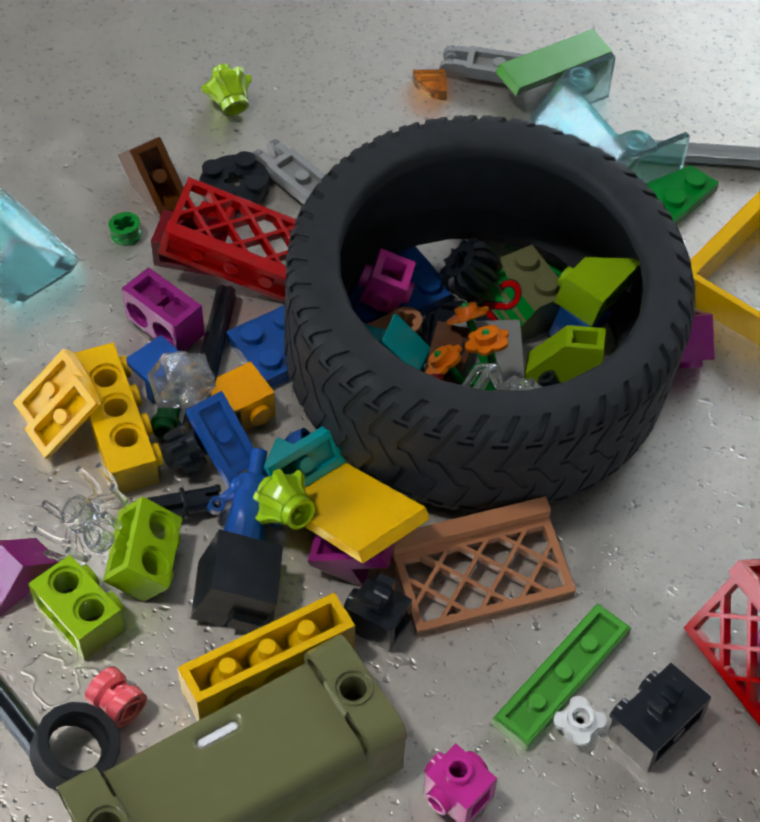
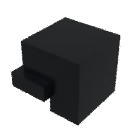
[190,529,283,632]

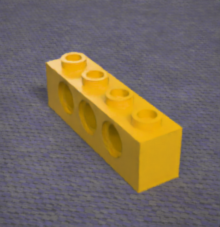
[74,342,164,496]
[177,593,355,721]

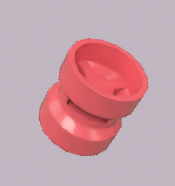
[84,666,147,729]

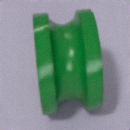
[108,212,143,246]

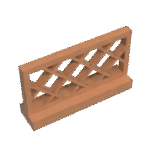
[390,496,576,636]

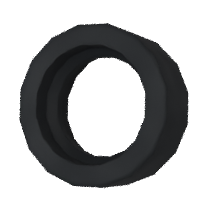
[30,702,120,791]

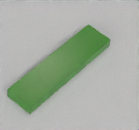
[496,29,613,96]
[492,603,631,751]

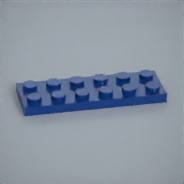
[226,246,454,388]

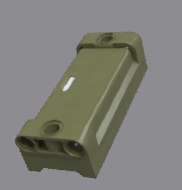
[56,634,407,822]

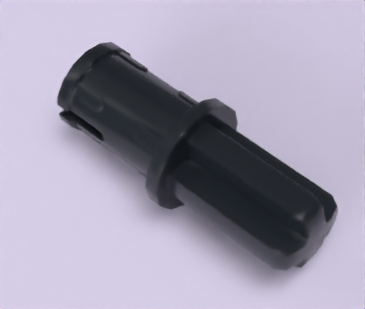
[147,484,221,520]

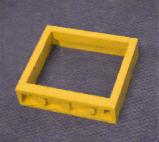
[690,191,760,346]

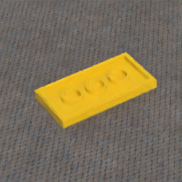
[304,463,430,563]

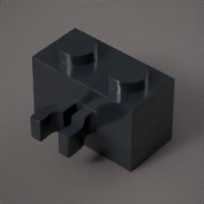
[607,663,711,772]

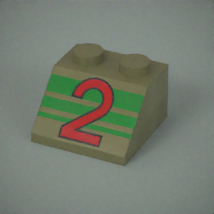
[469,245,561,341]

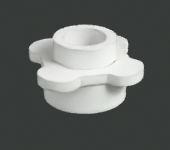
[553,696,607,746]

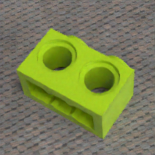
[103,496,182,602]
[28,555,126,661]

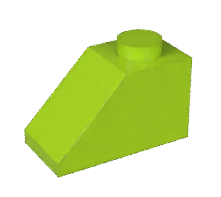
[554,257,640,327]

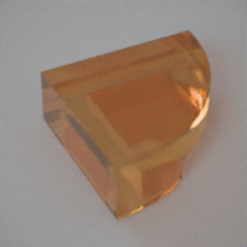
[412,69,447,100]

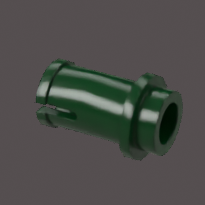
[150,389,184,440]

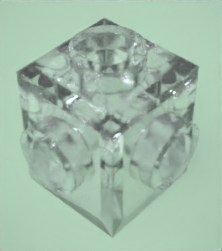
[147,351,216,410]

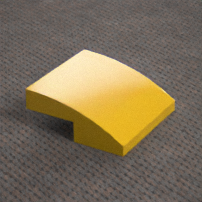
[13,349,101,458]

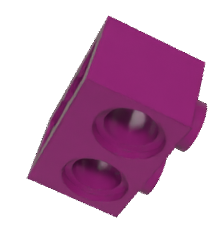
[121,267,205,353]

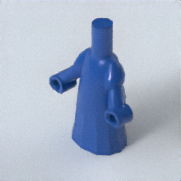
[207,448,283,541]

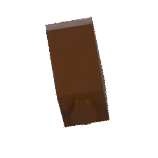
[118,137,184,216]

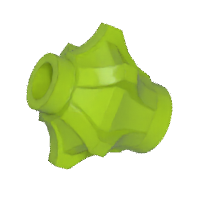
[201,63,252,116]
[253,469,315,529]

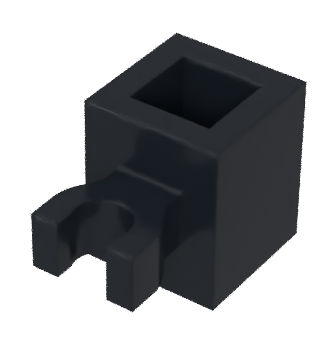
[344,573,412,652]

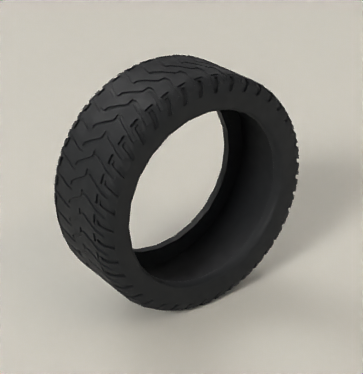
[284,115,695,513]

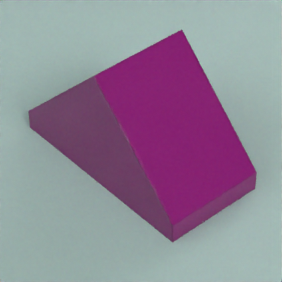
[0,538,60,616]

